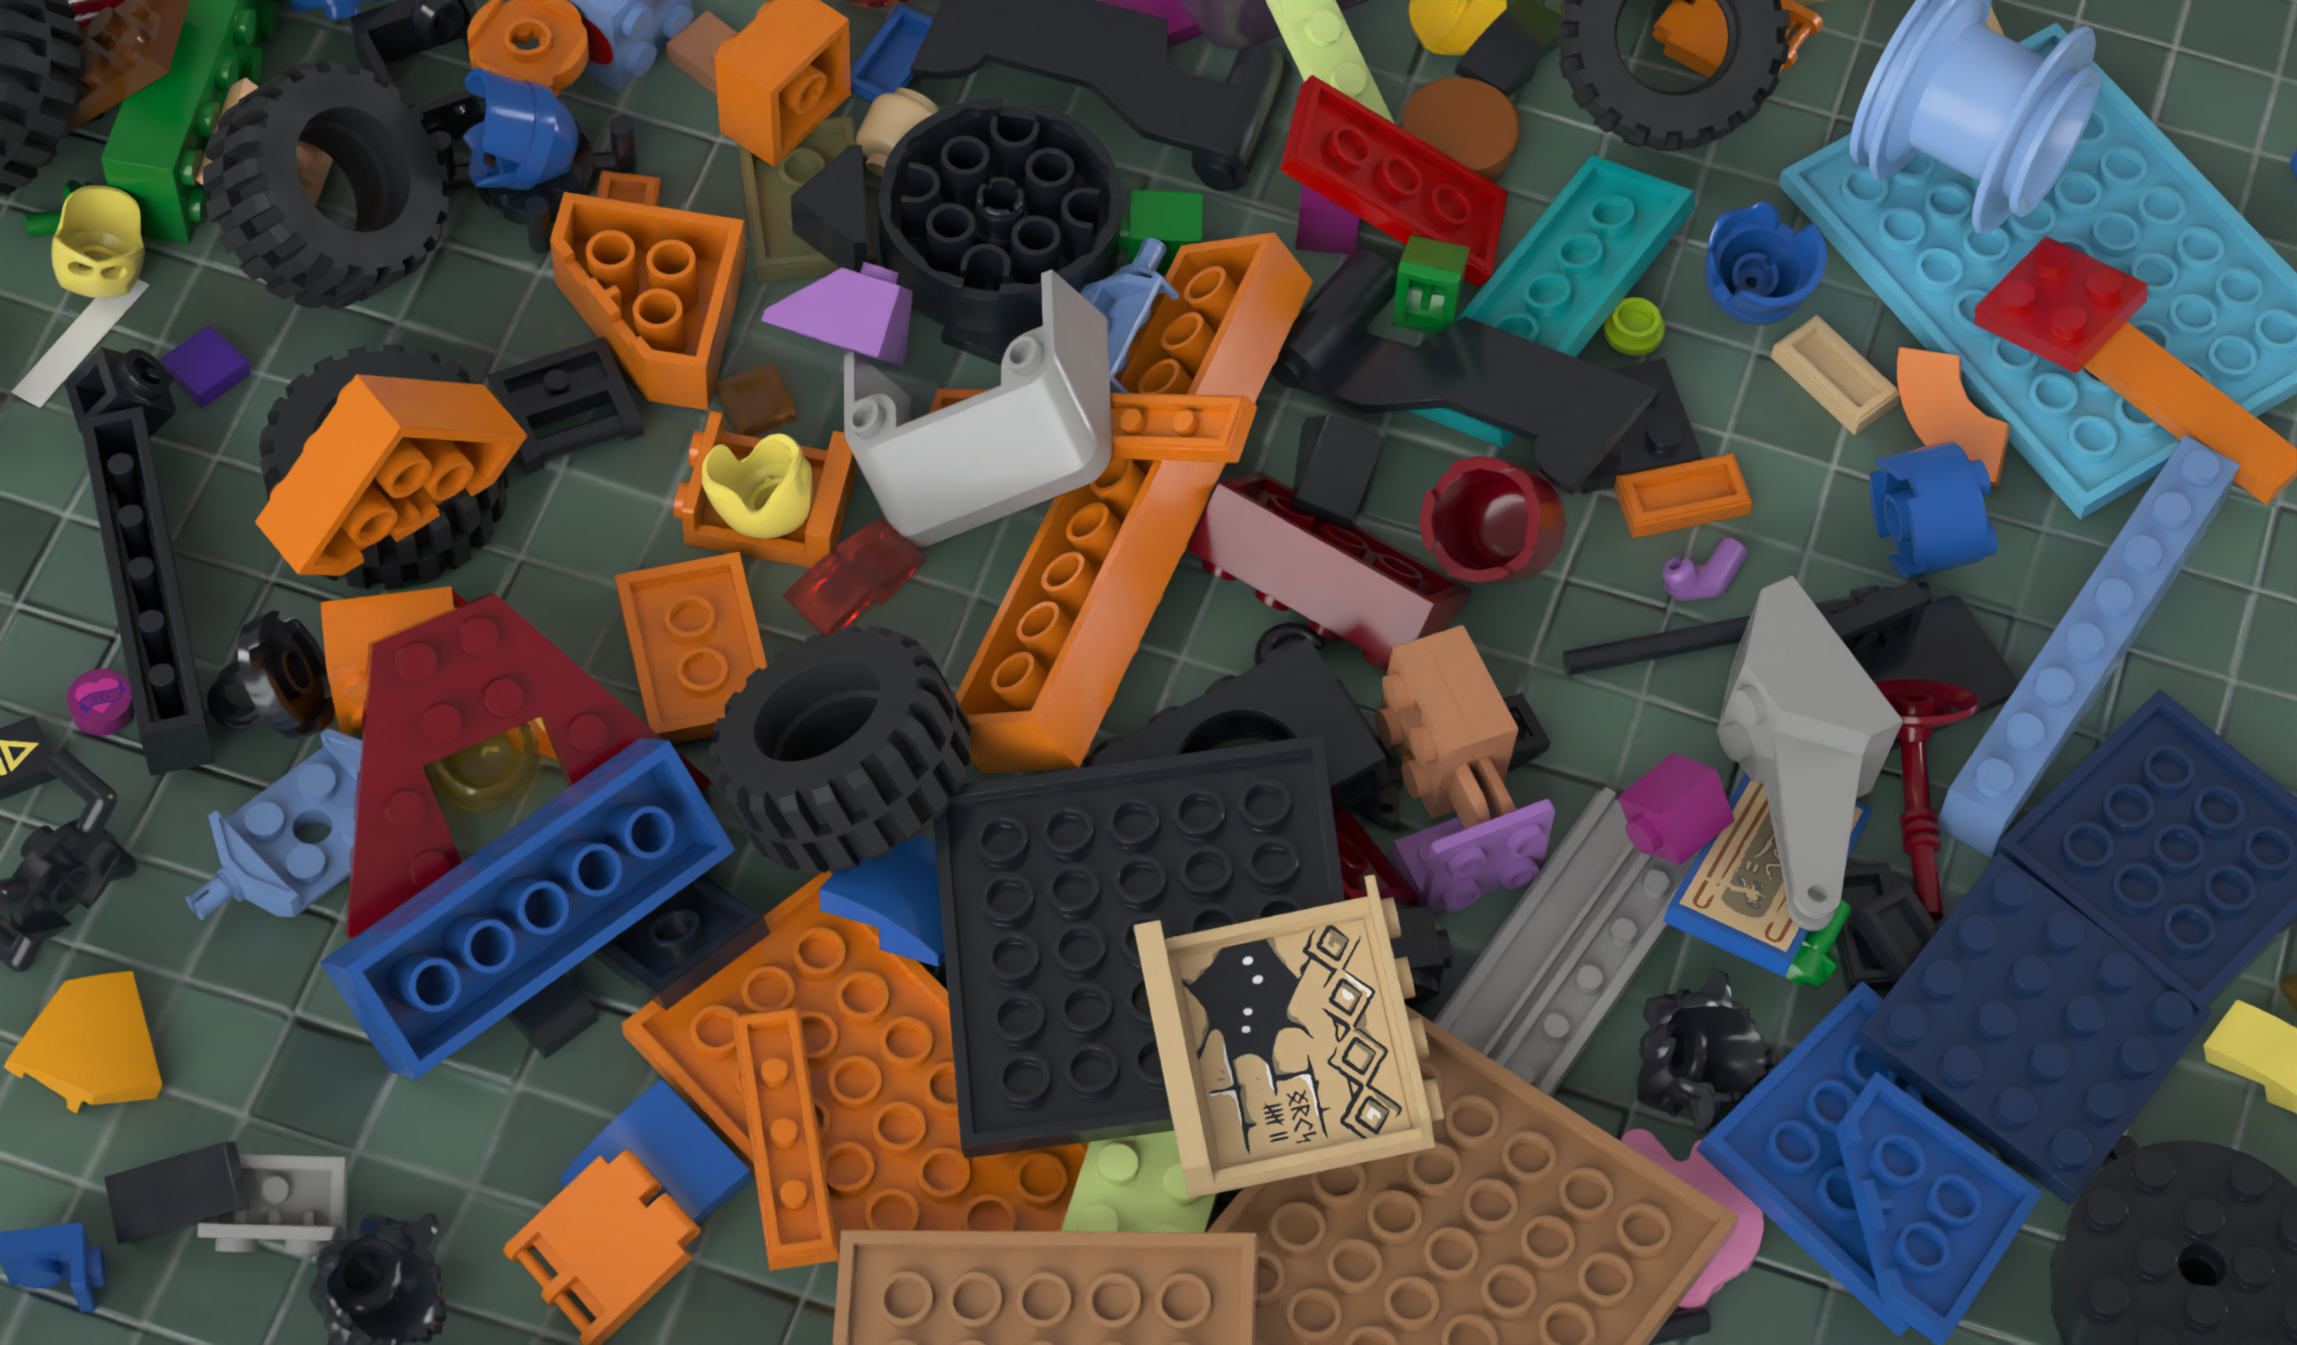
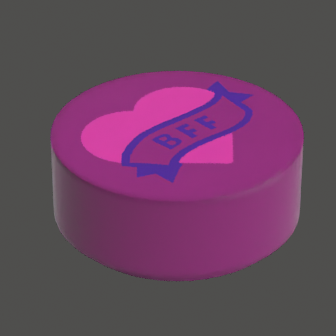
[67,669,135,736]

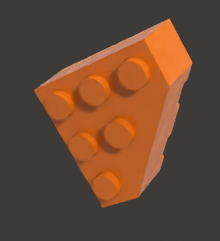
[550,192,747,411]
[255,374,528,576]

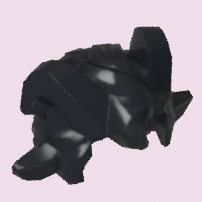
[1637,967,1774,1133]
[308,1212,447,1345]

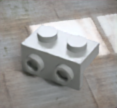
[197,1154,349,1254]

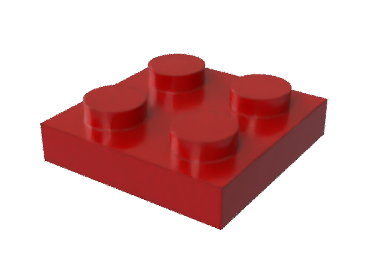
[1975,236,2147,374]

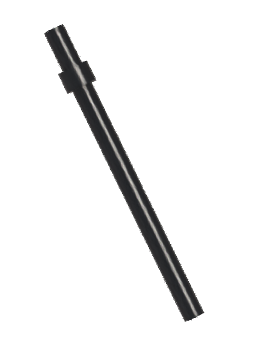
[1563,582,1932,676]

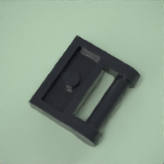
[487,337,644,474]

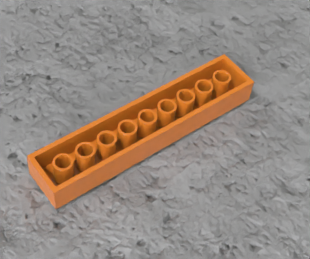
[955,232,1313,774]

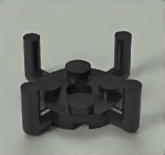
[430,116,637,254]
[0,749,137,972]

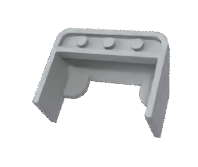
[844,269,1112,547]

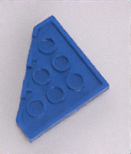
[1696,981,1923,1337]

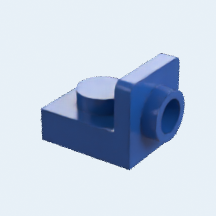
[0,1222,106,1313]

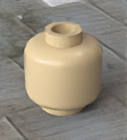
[856,88,938,178]

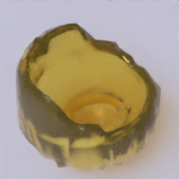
[427,722,541,813]

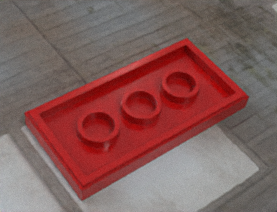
[1280,75,1508,288]

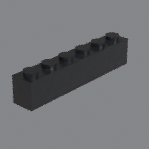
[79,406,215,776]

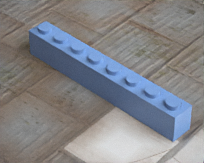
[1937,435,2240,859]

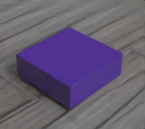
[160,325,251,408]

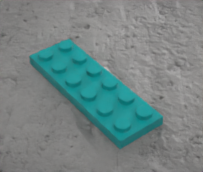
[1408,155,1696,448]

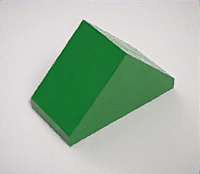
[1392,235,1470,335]

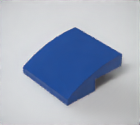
[819,835,945,967]
[559,1079,751,1238]

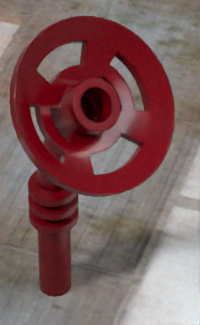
[1875,680,1979,922]

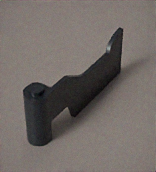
[911,0,1292,191]
[1270,248,1656,495]

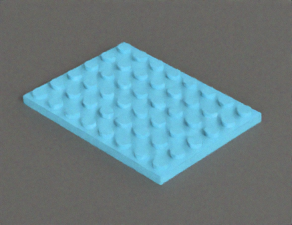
[1778,22,2297,520]

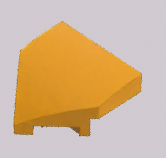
[4,971,162,1114]

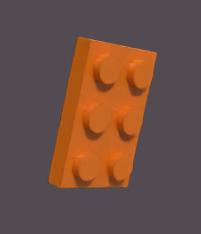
[615,552,767,744]

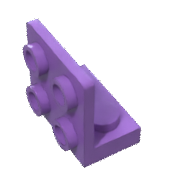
[1392,799,1555,914]

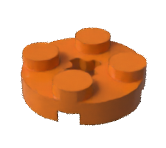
[467,0,589,97]

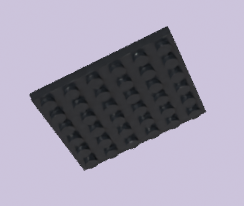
[933,735,1345,1159]

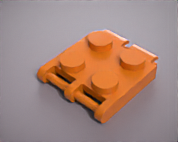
[1652,0,1823,103]
[503,1149,701,1345]

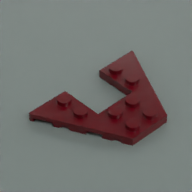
[343,593,711,939]

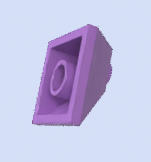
[761,262,913,367]

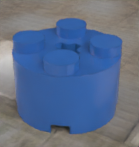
[1869,441,1998,579]

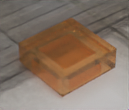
[715,362,796,437]

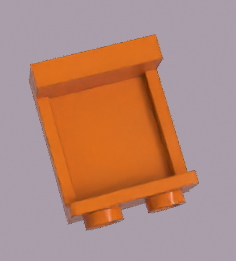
[673,411,859,572]

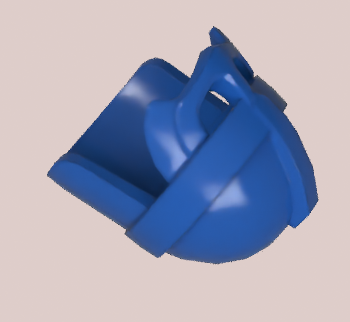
[463,68,578,190]
[1704,201,1827,325]

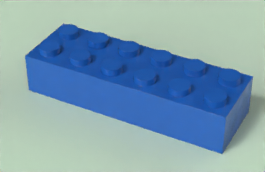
[320,738,736,1080]

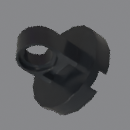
[207,610,335,739]

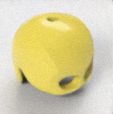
[51,185,145,298]
[702,434,814,539]

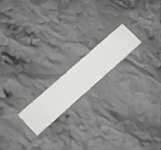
[11,279,149,408]

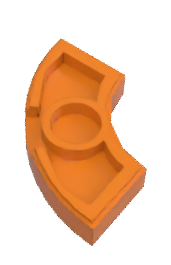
[1897,347,2011,488]

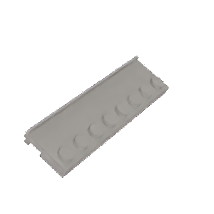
[1433,787,1702,1097]

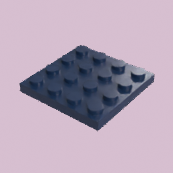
[1993,689,2297,1014]
[1853,853,2213,1205]

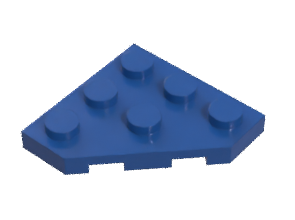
[1835,1071,2044,1345]

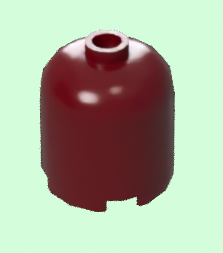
[1419,456,1567,584]

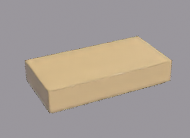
[1771,315,1900,436]

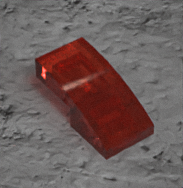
[782,517,926,636]

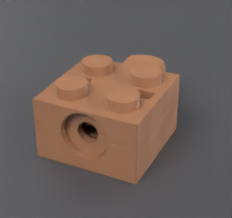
[1375,625,1518,829]

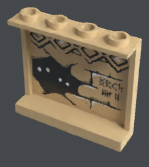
[1133,874,1444,1199]

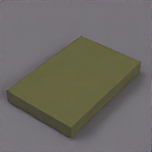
[737,116,877,284]

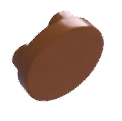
[1401,77,1520,183]

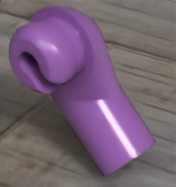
[1661,538,1748,601]

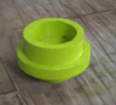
[1603,297,1665,356]

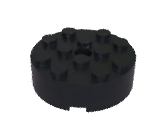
[879,99,1122,333]
[2050,1141,2297,1345]

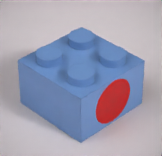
[568,0,693,93]

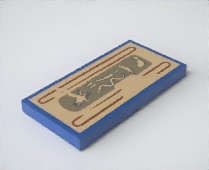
[1663,773,1873,977]

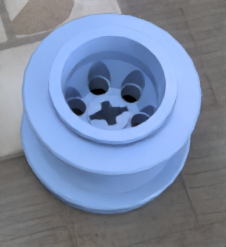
[1849,0,2102,235]

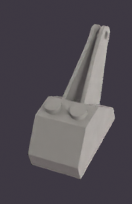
[1716,575,1903,931]

